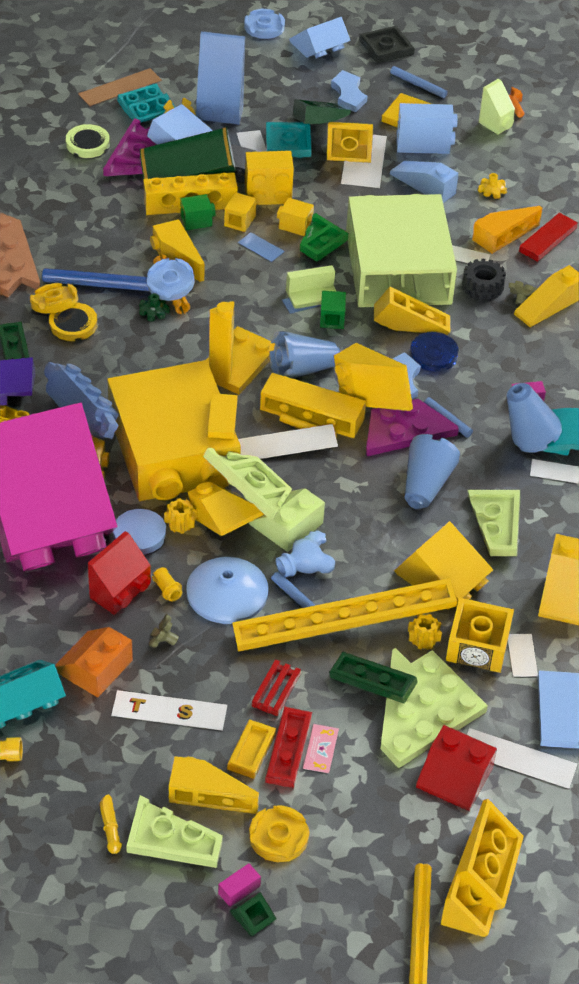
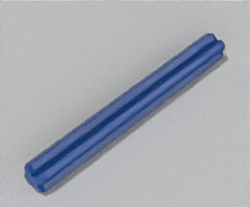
[42,268,149,291]

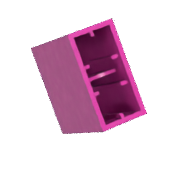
[0,402,117,571]

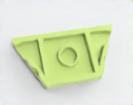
[203,448,292,520]

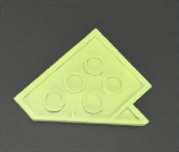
[380,648,488,768]

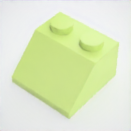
[249,488,325,552]

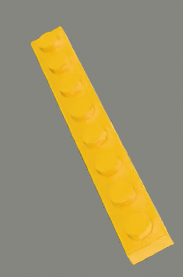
[232,578,457,652]

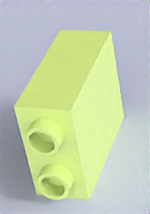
[346,194,457,307]

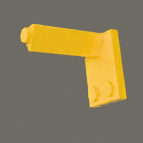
[206,301,275,395]

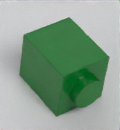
[180,194,216,231]
[320,291,346,329]

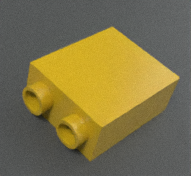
[107,360,241,502]

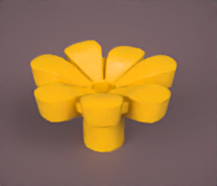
[477,173,507,199]

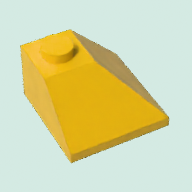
[188,481,265,536]

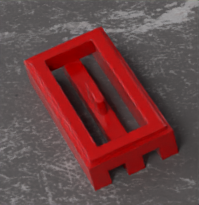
[252,659,301,717]

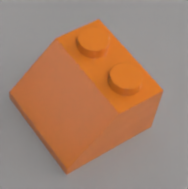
[55,627,133,697]

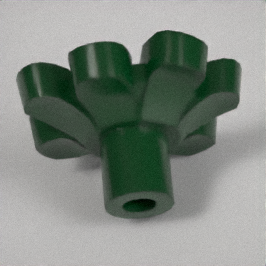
[139,293,170,321]

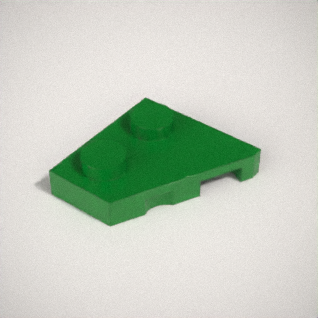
[300,213,349,262]

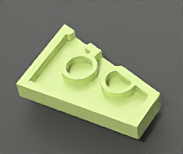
[126,795,223,868]

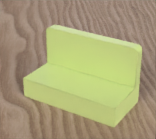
[286,265,336,309]

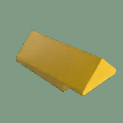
[440,799,524,937]

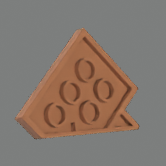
[0,213,40,297]

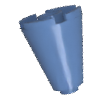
[269,331,341,379]
[507,383,562,453]
[404,434,460,509]

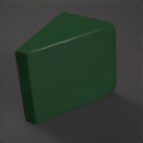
[230,892,277,936]

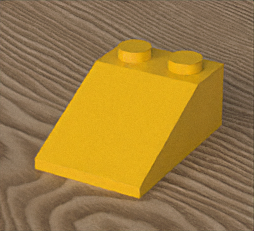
[334,343,413,411]

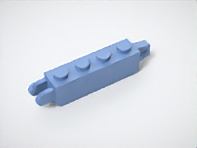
[44,362,119,439]

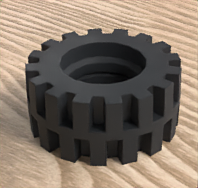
[462,258,506,301]

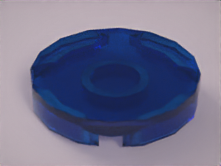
[410,332,459,372]

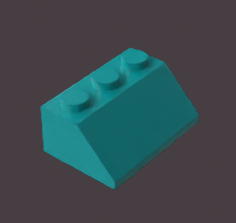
[0,660,66,728]

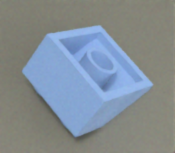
[289,17,351,59]

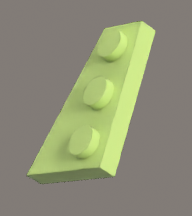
[468,490,520,556]

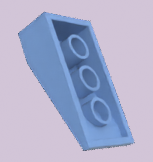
[196,31,245,125]

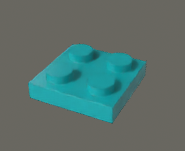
[266,122,311,158]

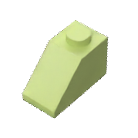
[479,79,515,135]

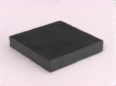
[359,26,415,63]

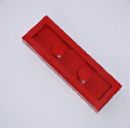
[519,212,578,262]
[265,706,312,788]

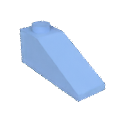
[390,161,458,203]

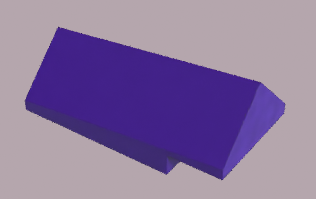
[0,357,35,405]

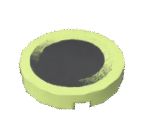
[66,124,110,158]

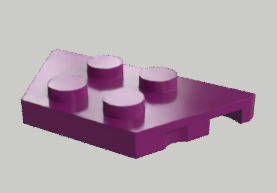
[103,118,157,176]
[366,399,459,456]

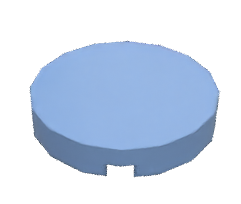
[244,9,285,39]
[147,258,195,301]
[113,509,166,555]

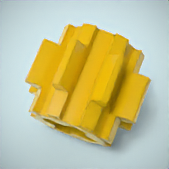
[164,498,197,534]
[408,614,442,650]

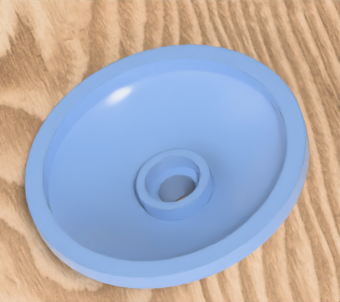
[186,557,268,624]

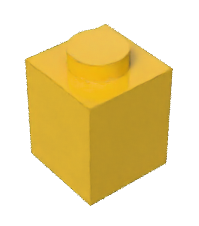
[224,192,257,232]
[277,198,314,236]

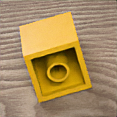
[394,521,493,610]
[538,534,579,625]

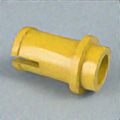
[152,567,183,602]

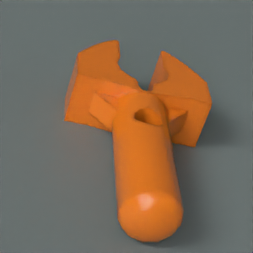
[508,87,525,118]

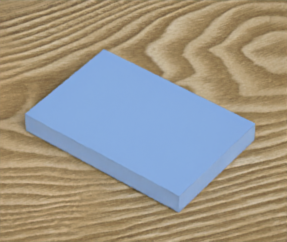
[537,671,579,749]

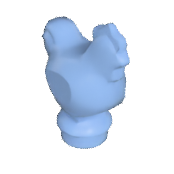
[276,531,335,578]

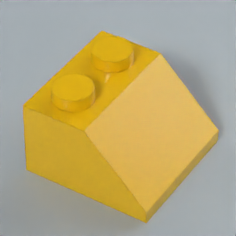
[327,122,373,163]

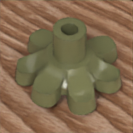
[509,281,538,305]
[149,614,179,648]

